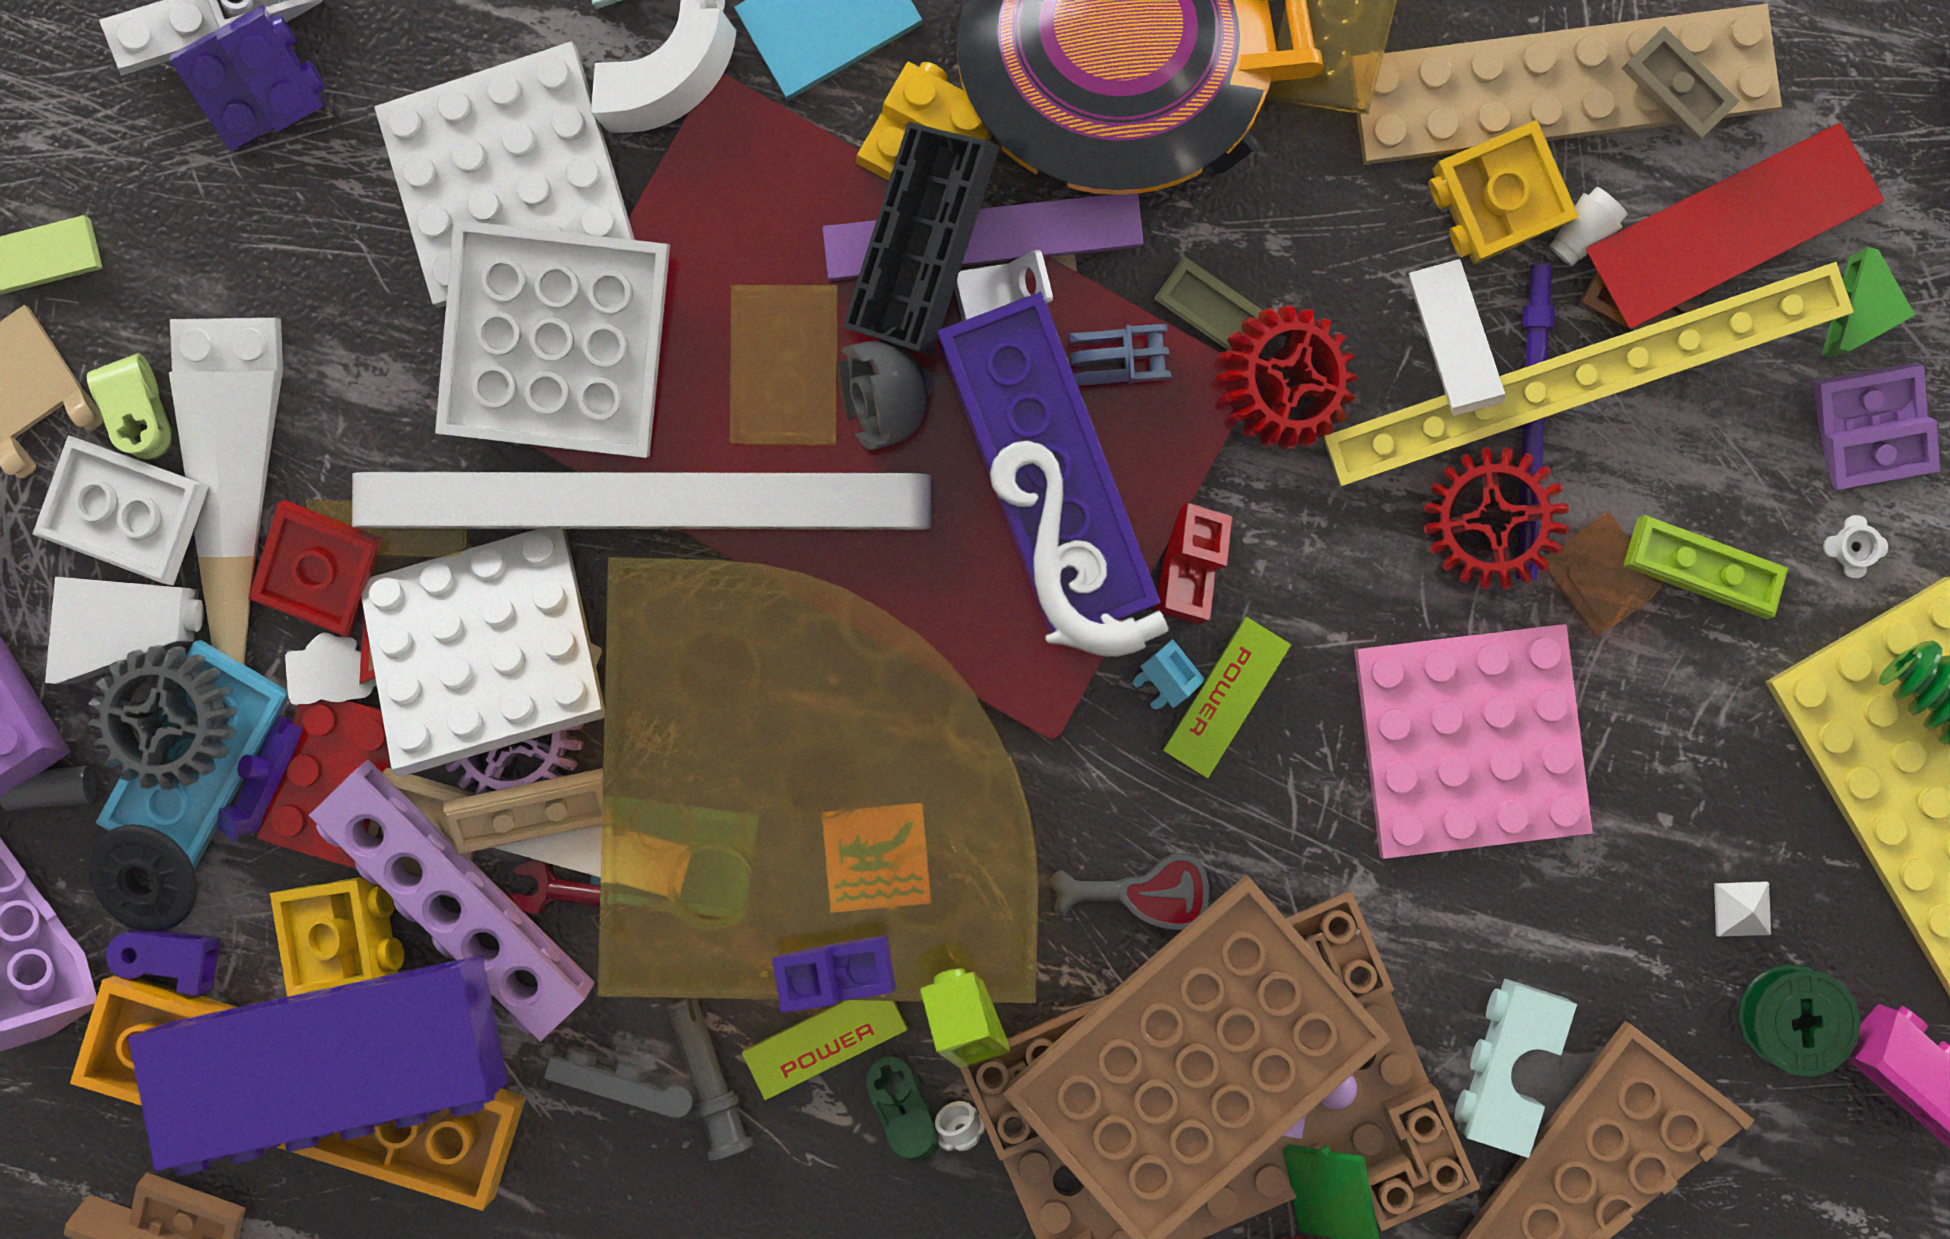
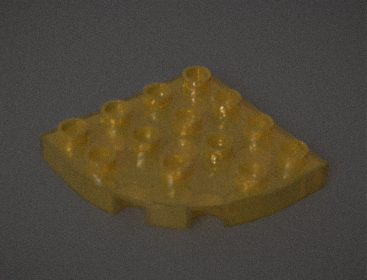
[598,557,1038,1003]

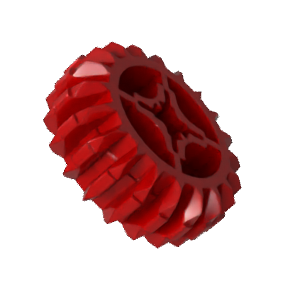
[1215,305,1359,450]
[1424,447,1569,590]

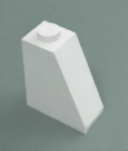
[45,577,204,684]

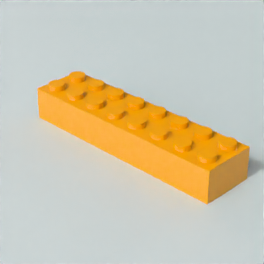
[70,975,526,1211]

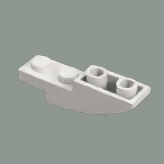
[99,0,323,76]

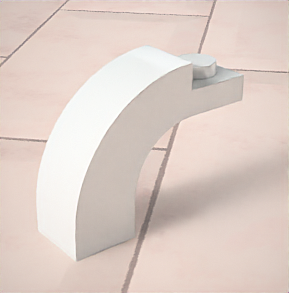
[591,0,736,133]

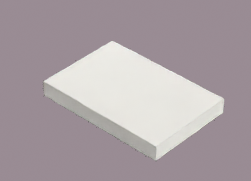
[33,435,209,586]

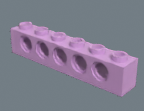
[309,760,595,1042]

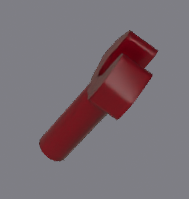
[509,860,611,914]

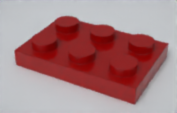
[257,699,392,869]

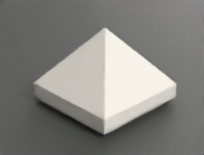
[1714,882,1771,937]

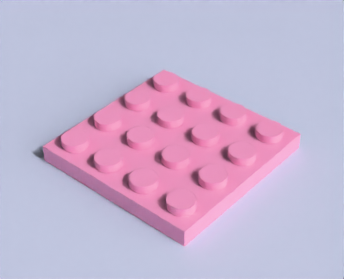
[1354,624,1593,859]

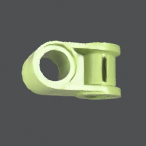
[87,353,173,460]

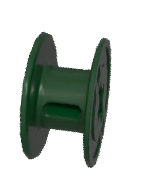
[1738,964,1861,1077]

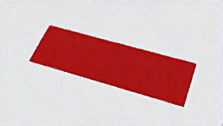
[1586,123,1884,328]

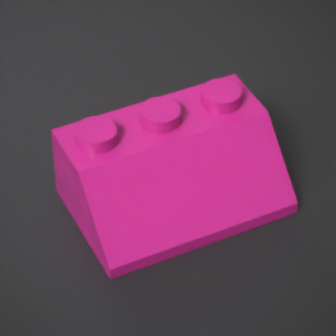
[1847,1004,1950,1149]

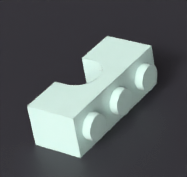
[1455,978,1577,1158]

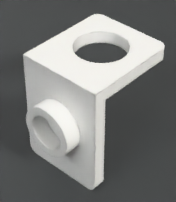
[954,250,1053,321]

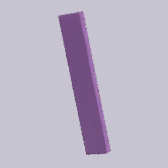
[822,194,1144,281]

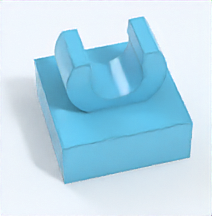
[1133,639,1205,709]

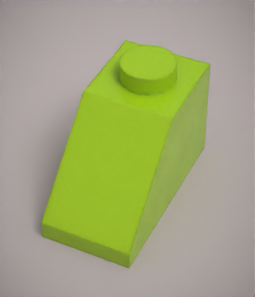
[920,969,1011,1068]

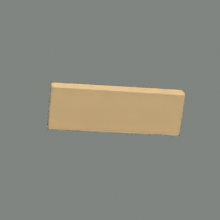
[443,768,615,855]

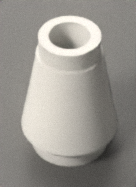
[1549,187,1628,267]

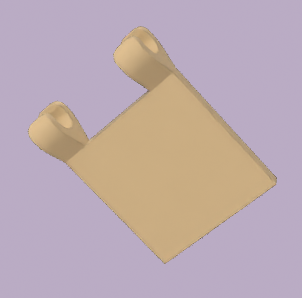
[0,305,104,479]

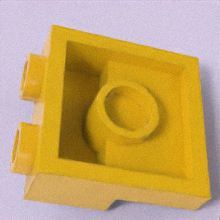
[856,61,992,181]
[1429,120,1579,265]
[270,877,404,997]

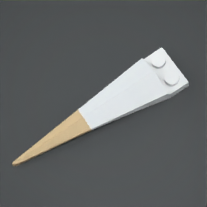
[169,318,283,665]

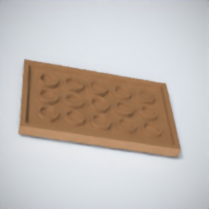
[1002,874,1392,1239]

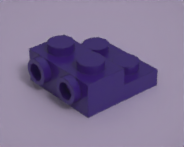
[170,4,326,151]

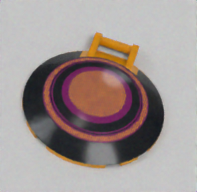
[957,0,1324,195]

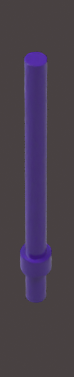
[1516,264,1555,580]

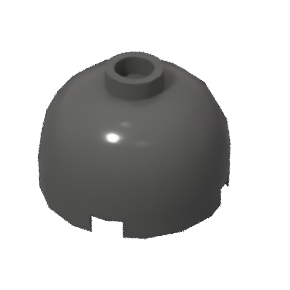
[837,340,933,450]

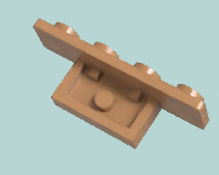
[64,1172,246,1239]

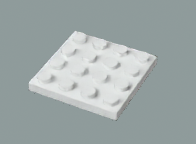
[374,41,635,308]
[435,219,670,458]
[361,529,607,777]

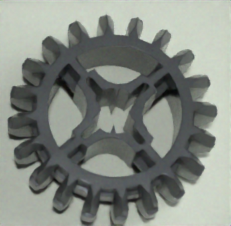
[87,645,238,790]

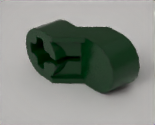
[866,1057,939,1163]

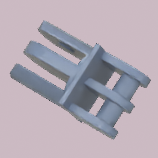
[1068,324,1172,386]

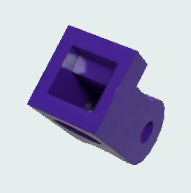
[106,929,220,996]

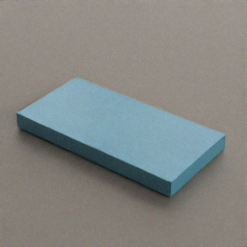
[96,640,289,870]

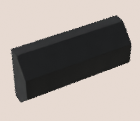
[843,122,1000,356]

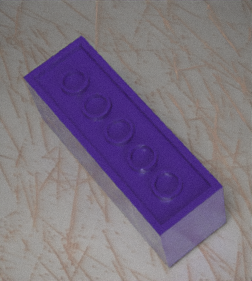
[938,291,1161,644]
[128,955,508,1175]

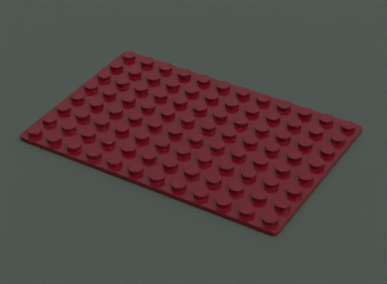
[528,73,1258,739]

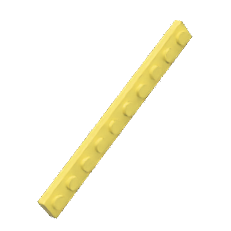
[1323,262,1854,487]

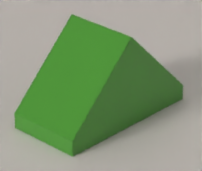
[1822,247,1915,358]

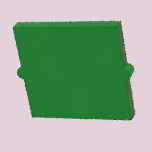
[1283,1144,1380,1239]

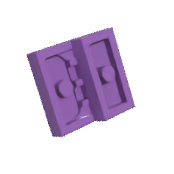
[1813,362,1940,490]

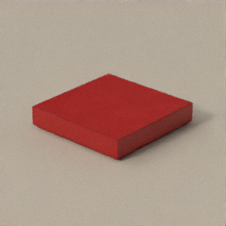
[248,500,383,637]

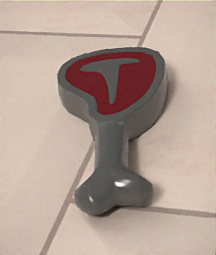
[1049,853,1209,930]

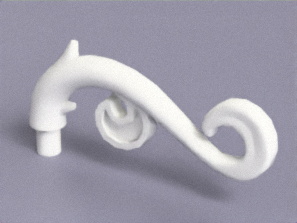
[990,441,1169,656]

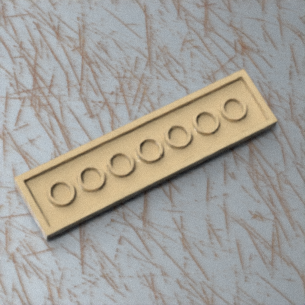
[1350,3,1782,165]

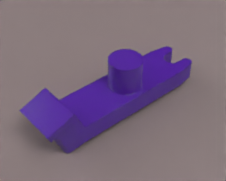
[217,716,302,842]

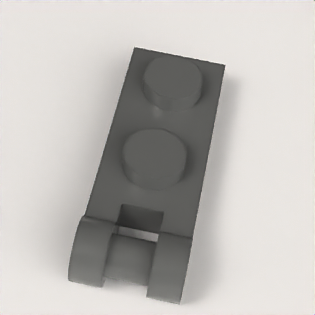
[544,1046,697,1118]

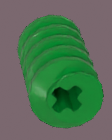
[1879,640,1950,745]

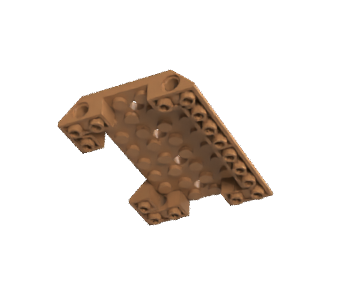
[960,890,1480,1239]

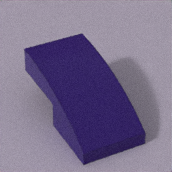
[772,935,897,1013]

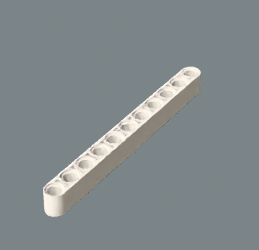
[352,472,932,530]

